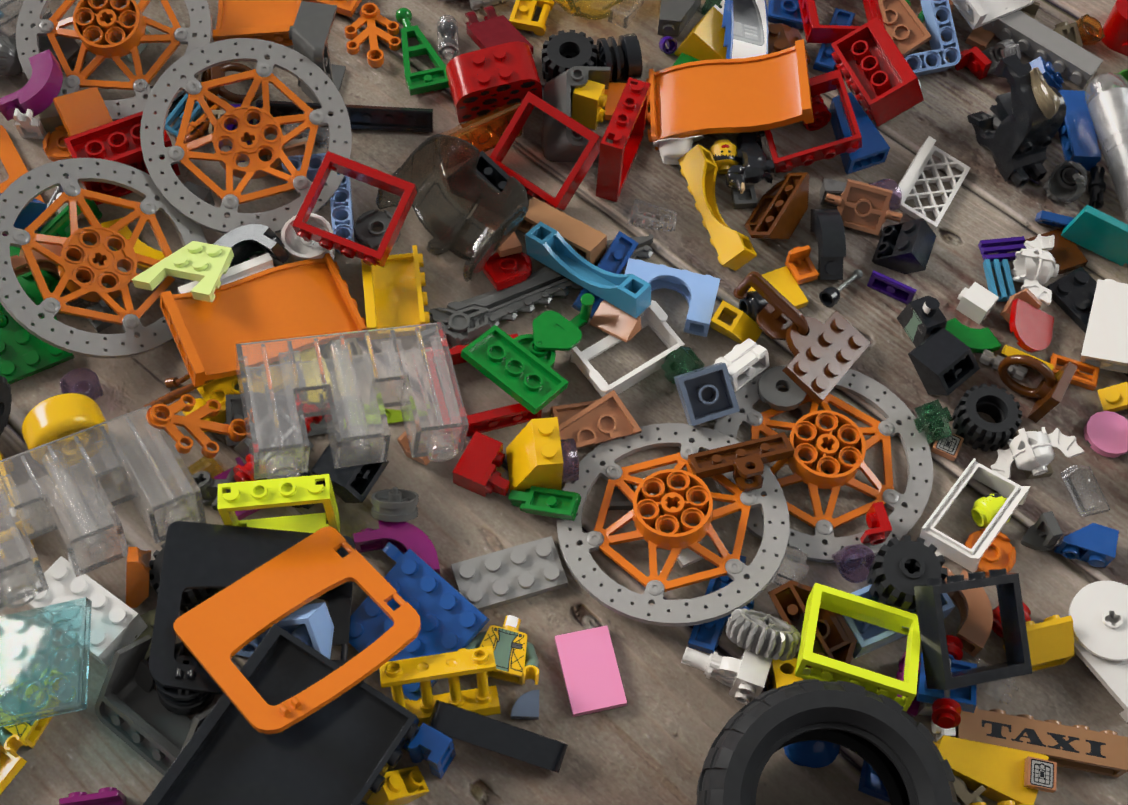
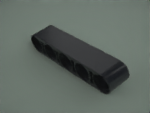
[428,700,568,773]

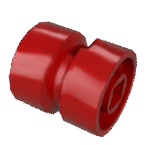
[802,94,831,131]

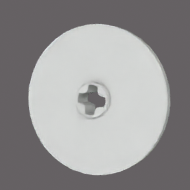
[1069,581,1128,661]

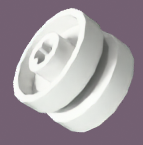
[281,213,335,263]

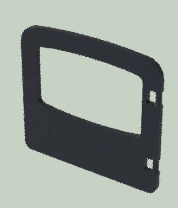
[149,521,355,695]

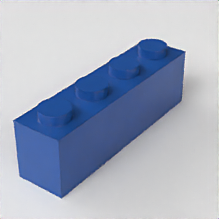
[1058,90,1102,171]

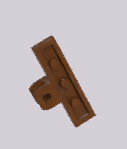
[688,432,794,492]

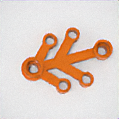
[345,3,402,68]
[146,394,250,458]

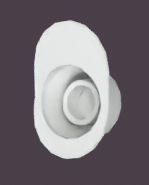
[653,135,704,165]

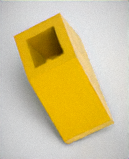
[710,300,762,344]
[366,766,429,805]

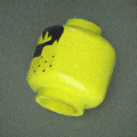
[971,493,1011,528]

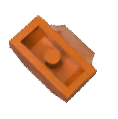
[126,547,151,608]

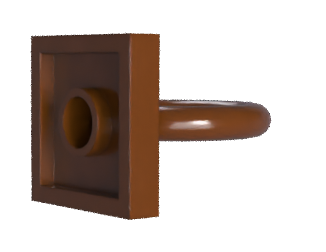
[201,62,262,107]
[998,355,1078,423]

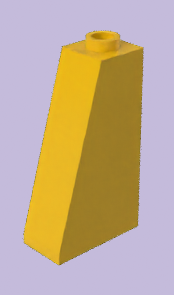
[933,735,1049,805]

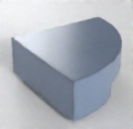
[511,690,539,720]

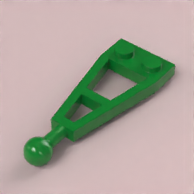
[396,7,449,96]

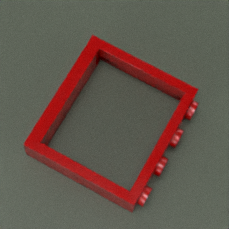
[798,0,885,43]
[764,69,862,173]
[596,77,651,202]
[489,91,607,210]
[292,151,417,268]
[423,333,542,442]

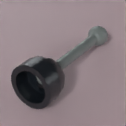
[819,269,863,308]

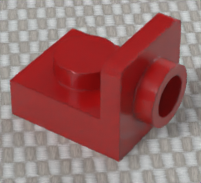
[955,46,992,80]
[860,502,892,545]

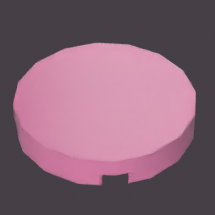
[1084,411,1128,458]

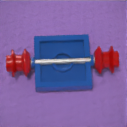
[917,635,977,729]

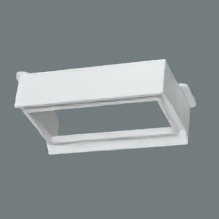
[570,300,685,397]
[920,458,1030,572]

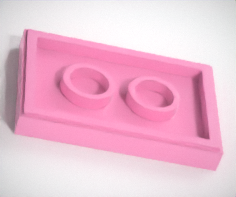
[555,625,627,717]

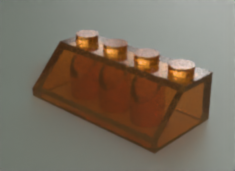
[432,103,522,170]

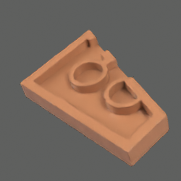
[878,0,931,57]
[559,390,642,452]

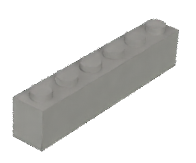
[982,10,1103,89]

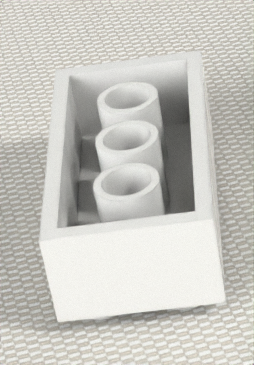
[21,556,148,669]

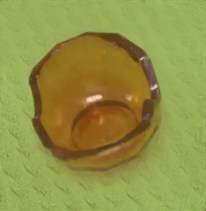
[1076,14,1105,46]

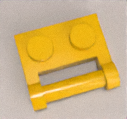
[509,0,554,36]

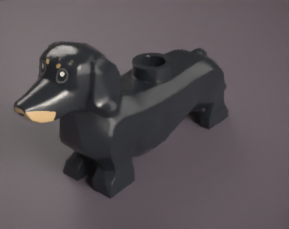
[726,130,775,194]

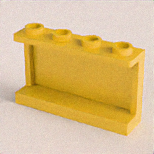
[361,245,430,341]

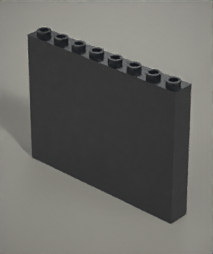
[143,624,420,805]

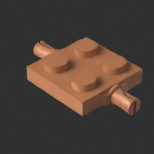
[824,179,903,236]

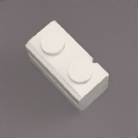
[714,338,770,392]

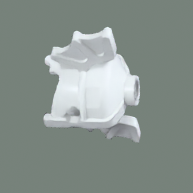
[1011,234,1059,306]
[991,427,1084,479]

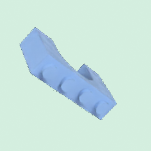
[624,258,720,337]

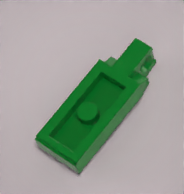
[508,486,581,521]

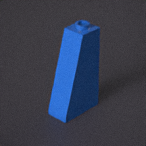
[829,92,890,175]

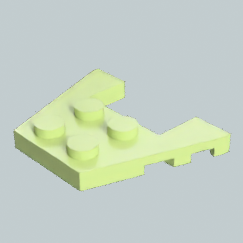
[132,241,234,302]

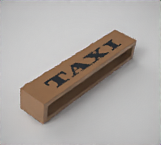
[955,706,1128,778]

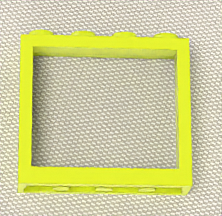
[217,474,341,534]
[795,583,921,712]

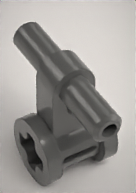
[188,467,236,511]

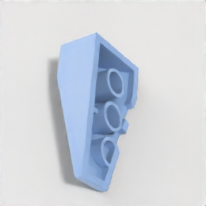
[236,602,334,659]

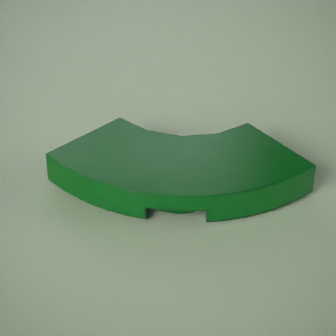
[945,318,1002,353]

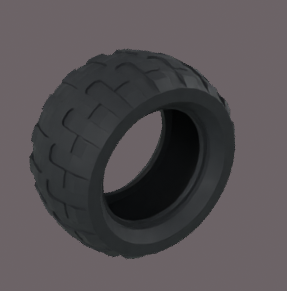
[696,679,961,805]

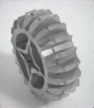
[726,608,801,661]

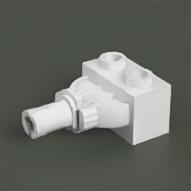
[681,647,772,705]

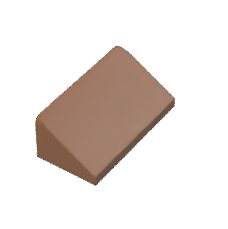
[590,300,642,343]

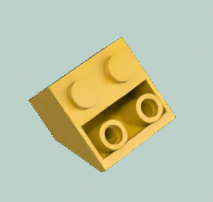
[1003,615,1074,672]

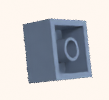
[674,362,740,426]

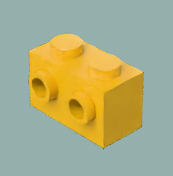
[571,80,607,130]

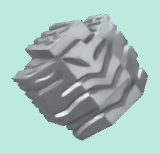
[982,39,1021,75]

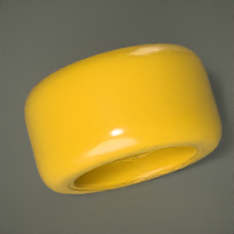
[22,393,109,470]

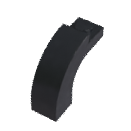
[810,209,846,280]
[213,224,290,268]

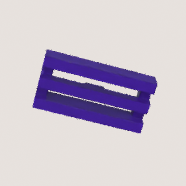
[978,236,1026,262]

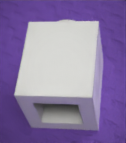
[956,282,999,325]

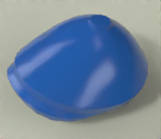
[784,740,840,768]

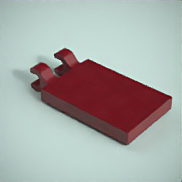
[465,5,533,54]

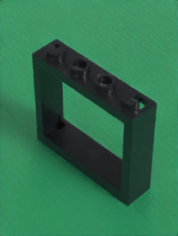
[914,568,1033,690]

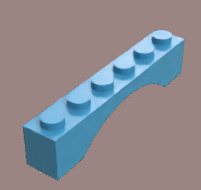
[525,221,651,318]

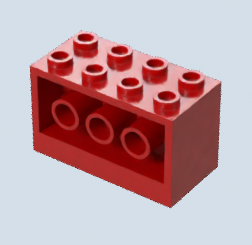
[831,17,924,127]
[64,111,181,205]

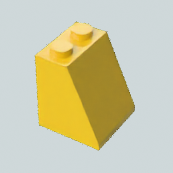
[674,7,727,60]
[506,417,563,492]

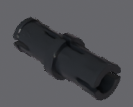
[1088,166,1106,209]

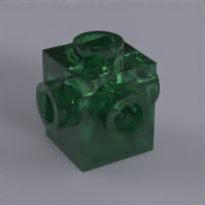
[661,346,705,384]
[913,399,953,444]

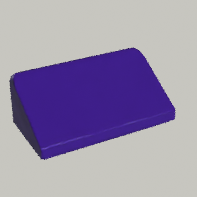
[867,270,917,305]

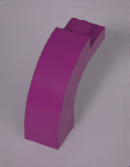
[0,49,63,121]
[353,520,441,576]

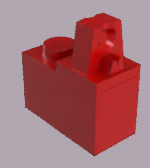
[452,431,510,497]

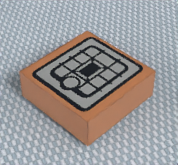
[931,429,964,462]
[1024,756,1057,793]

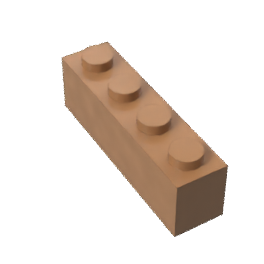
[516,197,607,265]

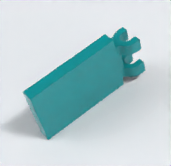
[1061,205,1128,266]

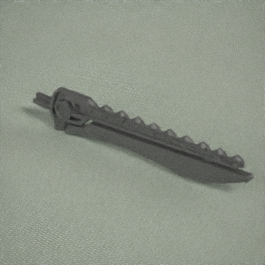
[416,234,654,347]

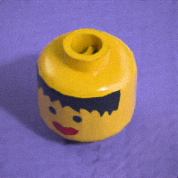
[709,139,738,174]

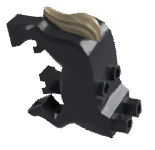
[967,54,1066,188]

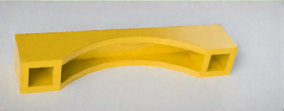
[678,144,757,271]

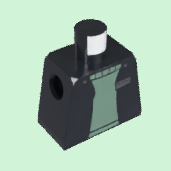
[897,296,947,347]

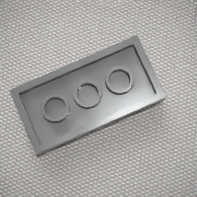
[451,536,568,611]

